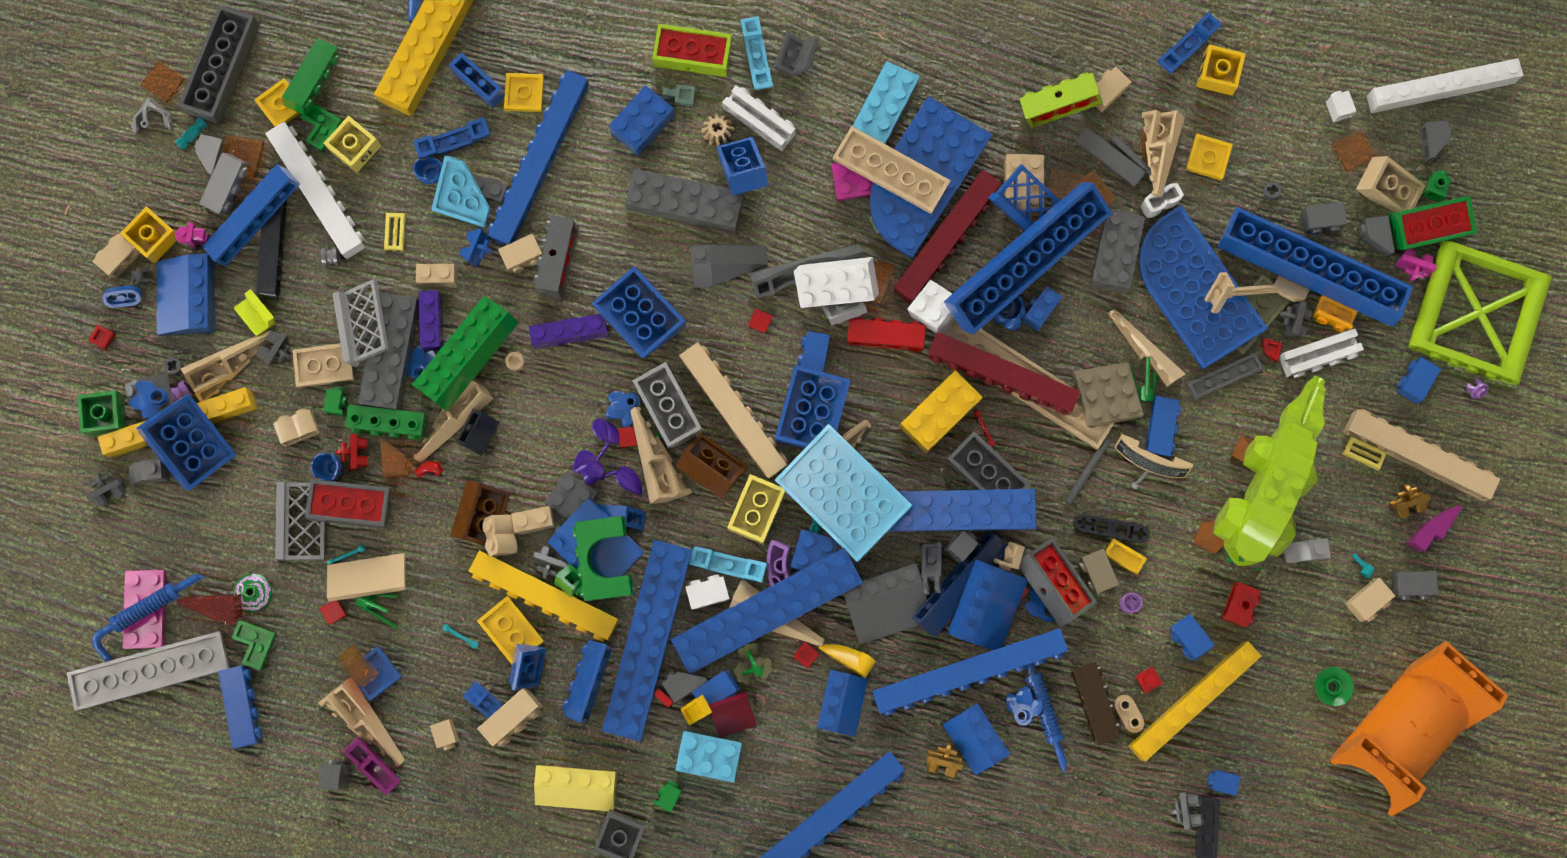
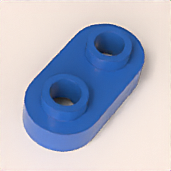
[102,286,142,308]

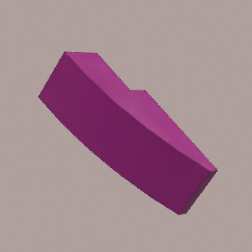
[1406,505,1462,552]
[343,736,401,795]

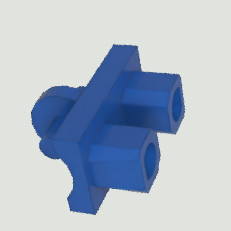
[459,228,493,267]
[463,681,503,718]

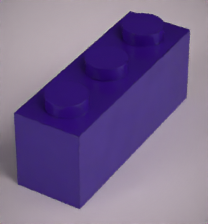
[419,290,444,352]

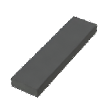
[1075,127,1146,188]
[1186,352,1264,401]

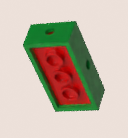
[1388,196,1477,251]

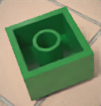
[77,390,127,437]

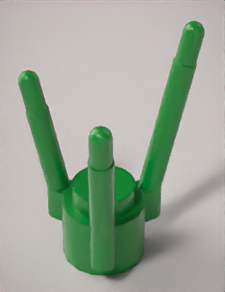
[1129,356,1158,402]
[356,593,398,629]

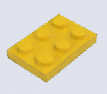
[477,596,545,664]

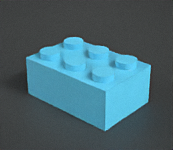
[675,731,742,783]

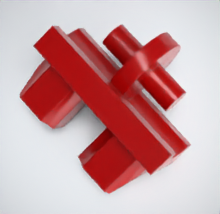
[335,434,367,471]

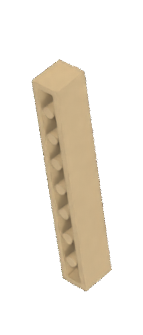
[679,342,788,481]
[1343,409,1500,502]

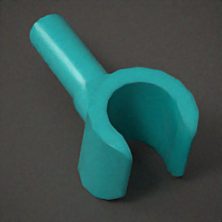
[1351,553,1374,578]

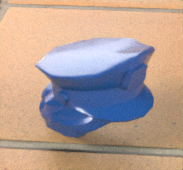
[993,295,1026,330]

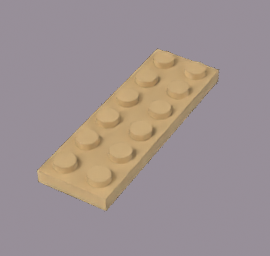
[833,126,951,214]

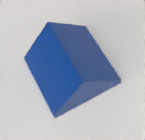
[509,643,547,691]

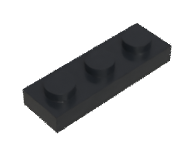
[1195,797,1220,858]

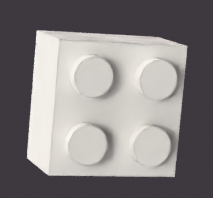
[907,280,955,334]

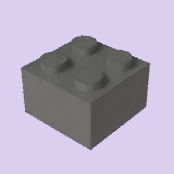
[593,809,647,858]

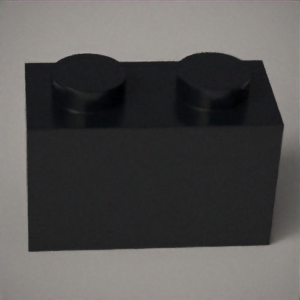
[455,409,500,456]

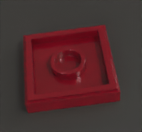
[708,692,757,738]

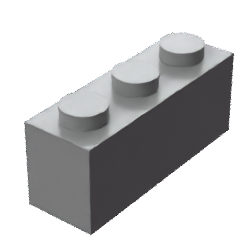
[199,153,249,214]

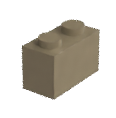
[1078,549,1119,595]

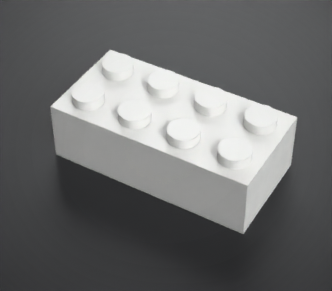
[794,257,879,308]

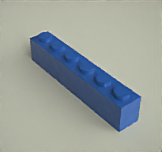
[203,164,300,266]

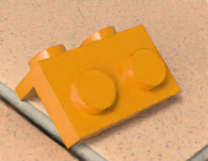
[1312,295,1358,333]

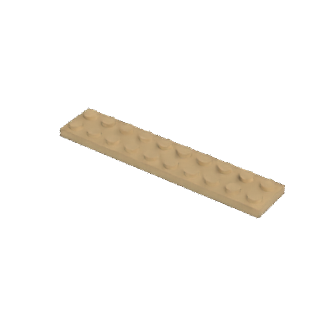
[944,320,1115,450]

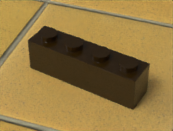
[1070,662,1122,745]

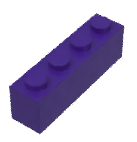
[529,314,609,349]

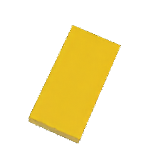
[1105,538,1147,575]
[680,695,712,726]

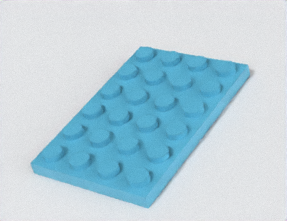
[775,424,913,562]

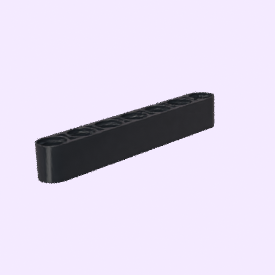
[256,173,287,300]

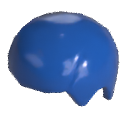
[413,156,443,185]
[311,453,343,482]

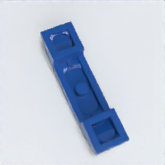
[1157,12,1222,74]
[413,117,490,159]

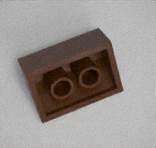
[675,433,748,499]
[450,481,510,546]

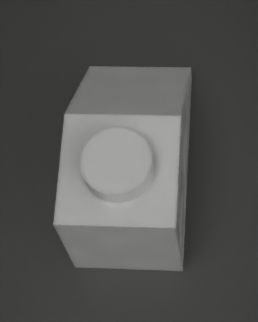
[195,134,228,176]
[1284,538,1331,564]

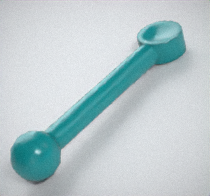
[327,545,365,565]
[443,624,479,649]

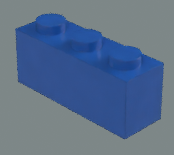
[449,52,505,109]
[1145,396,1181,459]

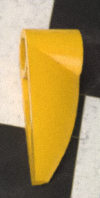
[819,644,876,678]

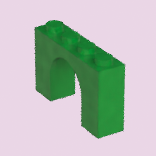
[573,516,634,601]

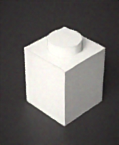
[1326,91,1356,123]

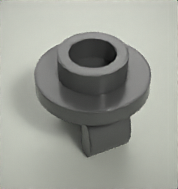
[131,267,151,286]

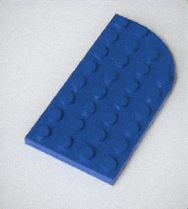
[870,96,992,259]
[1139,206,1268,370]

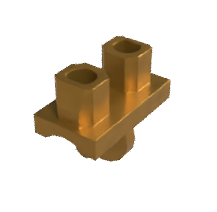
[1389,484,1431,519]
[927,743,963,778]

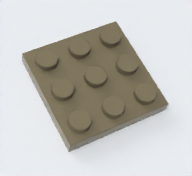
[1073,363,1144,427]

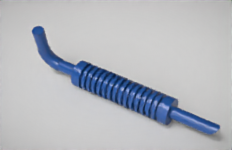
[92,574,205,662]
[1025,663,1068,773]

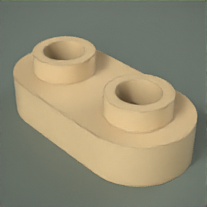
[1114,695,1144,733]

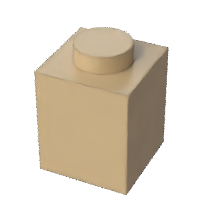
[430,719,459,751]

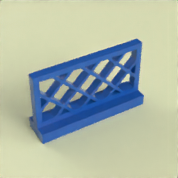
[988,164,1060,232]

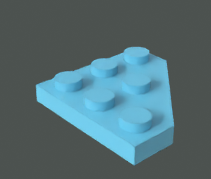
[431,156,491,227]

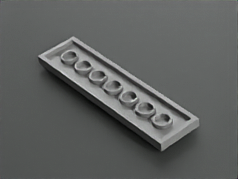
[67,631,230,711]

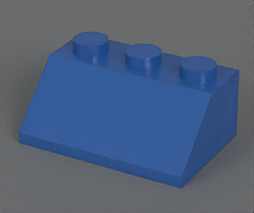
[817,670,868,737]
[943,703,1010,775]

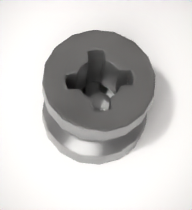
[321,247,341,267]

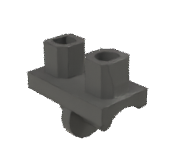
[1279,301,1312,337]
[256,331,292,366]
[86,472,126,507]
[533,546,568,580]
[1170,793,1205,830]

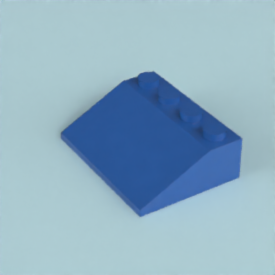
[157,253,215,336]
[591,266,686,359]
[775,365,851,449]
[135,394,236,491]
[548,497,644,578]
[948,560,1028,650]
[562,640,613,723]

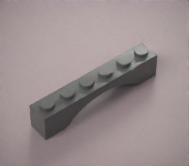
[749,244,864,299]

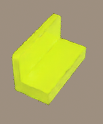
[234,289,275,336]

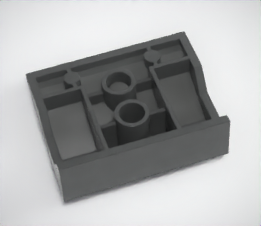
[843,563,927,645]

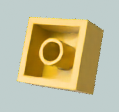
[1196,44,1246,96]
[120,206,177,264]

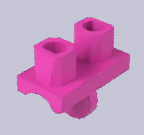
[175,222,210,250]
[1395,249,1437,281]

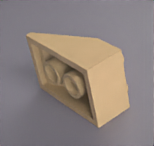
[1356,156,1426,212]

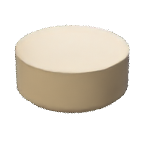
[505,352,525,371]

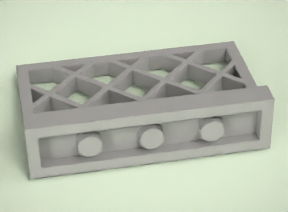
[332,279,389,367]
[275,482,325,561]

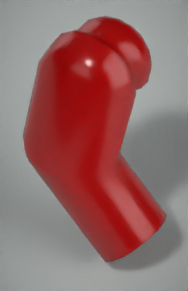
[414,461,443,479]

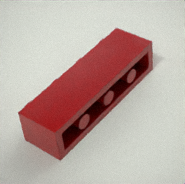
[847,316,926,351]

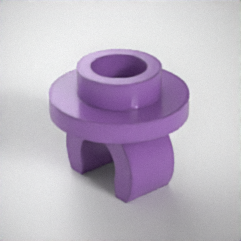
[1466,378,1488,399]

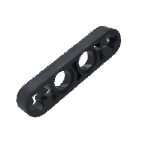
[1073,514,1150,543]

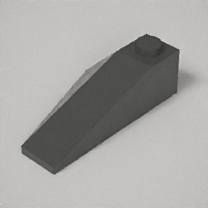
[690,245,768,289]

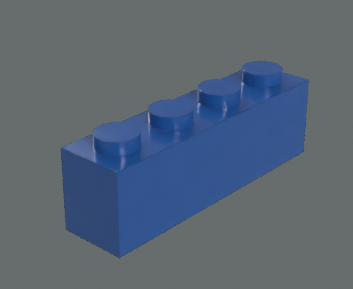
[218,665,263,749]

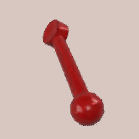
[974,410,995,447]

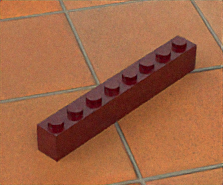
[893,170,1001,305]
[927,331,1081,416]

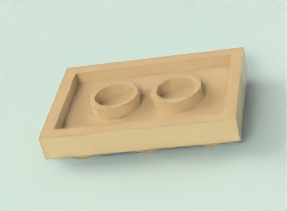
[293,343,355,388]

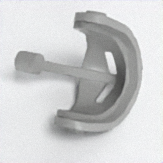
[131,97,174,135]

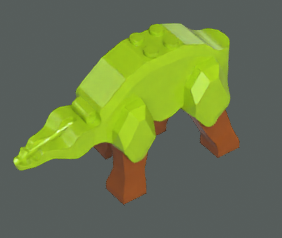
[1193,376,1326,566]

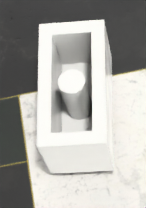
[686,574,730,611]

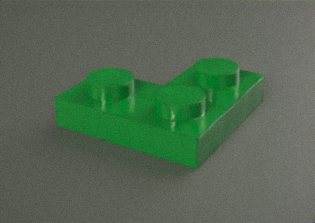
[300,103,343,152]
[232,620,277,670]

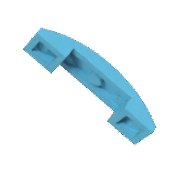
[741,16,773,90]
[689,546,767,583]

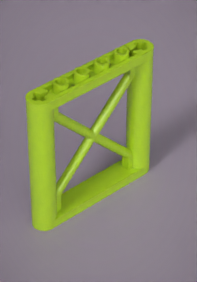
[1408,241,1552,385]

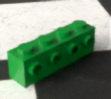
[282,38,340,115]
[345,405,428,441]

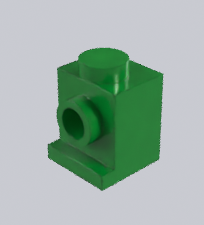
[1421,170,1452,202]
[323,387,348,417]
[554,563,582,598]
[653,780,682,812]

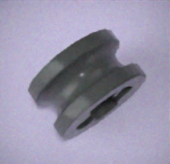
[1263,182,1281,200]
[164,358,184,376]

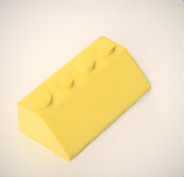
[534,765,618,811]

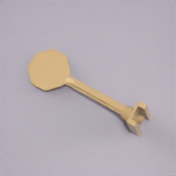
[1205,272,1309,313]

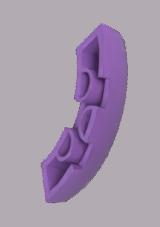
[767,540,804,618]

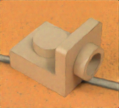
[993,542,1025,571]

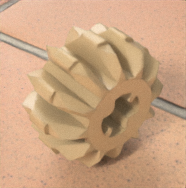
[702,113,733,146]

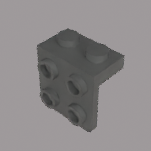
[773,33,819,77]

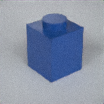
[1207,770,1241,796]

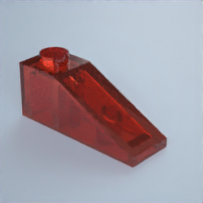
[177,594,243,624]

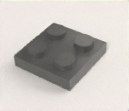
[545,471,598,519]

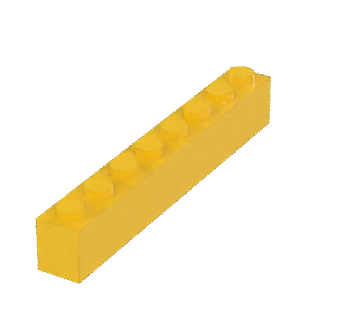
[98,387,258,458]
[469,550,620,642]
[1128,641,1261,761]

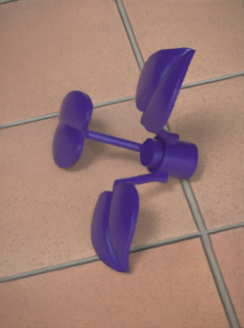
[573,418,643,496]

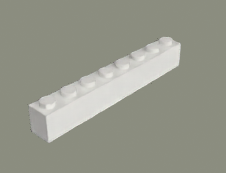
[1366,58,1524,113]
[265,122,366,259]

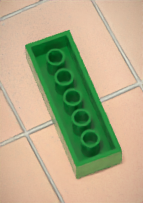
[412,296,519,412]

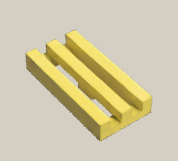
[384,213,406,252]
[1342,436,1387,471]

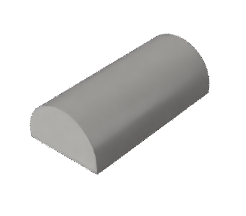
[632,362,702,448]

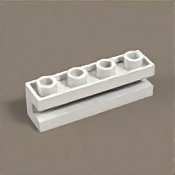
[722,86,795,151]
[1279,329,1364,378]

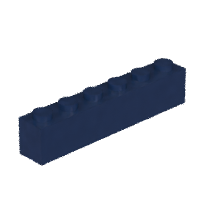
[912,531,1007,638]

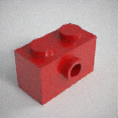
[1221,582,1261,628]

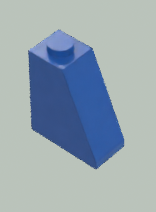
[597,504,646,531]

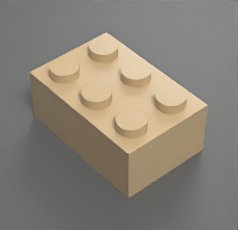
[1003,154,1044,216]
[477,688,544,747]

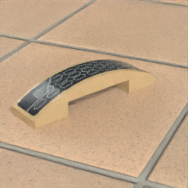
[1114,434,1193,478]

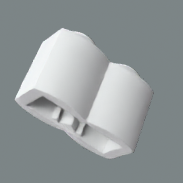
[1140,183,1184,218]

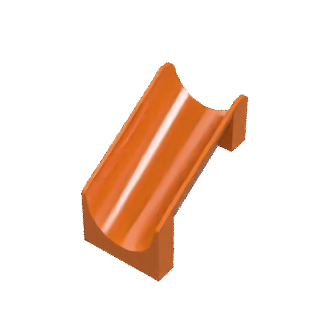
[1330,641,1509,817]

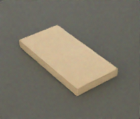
[327,553,406,602]

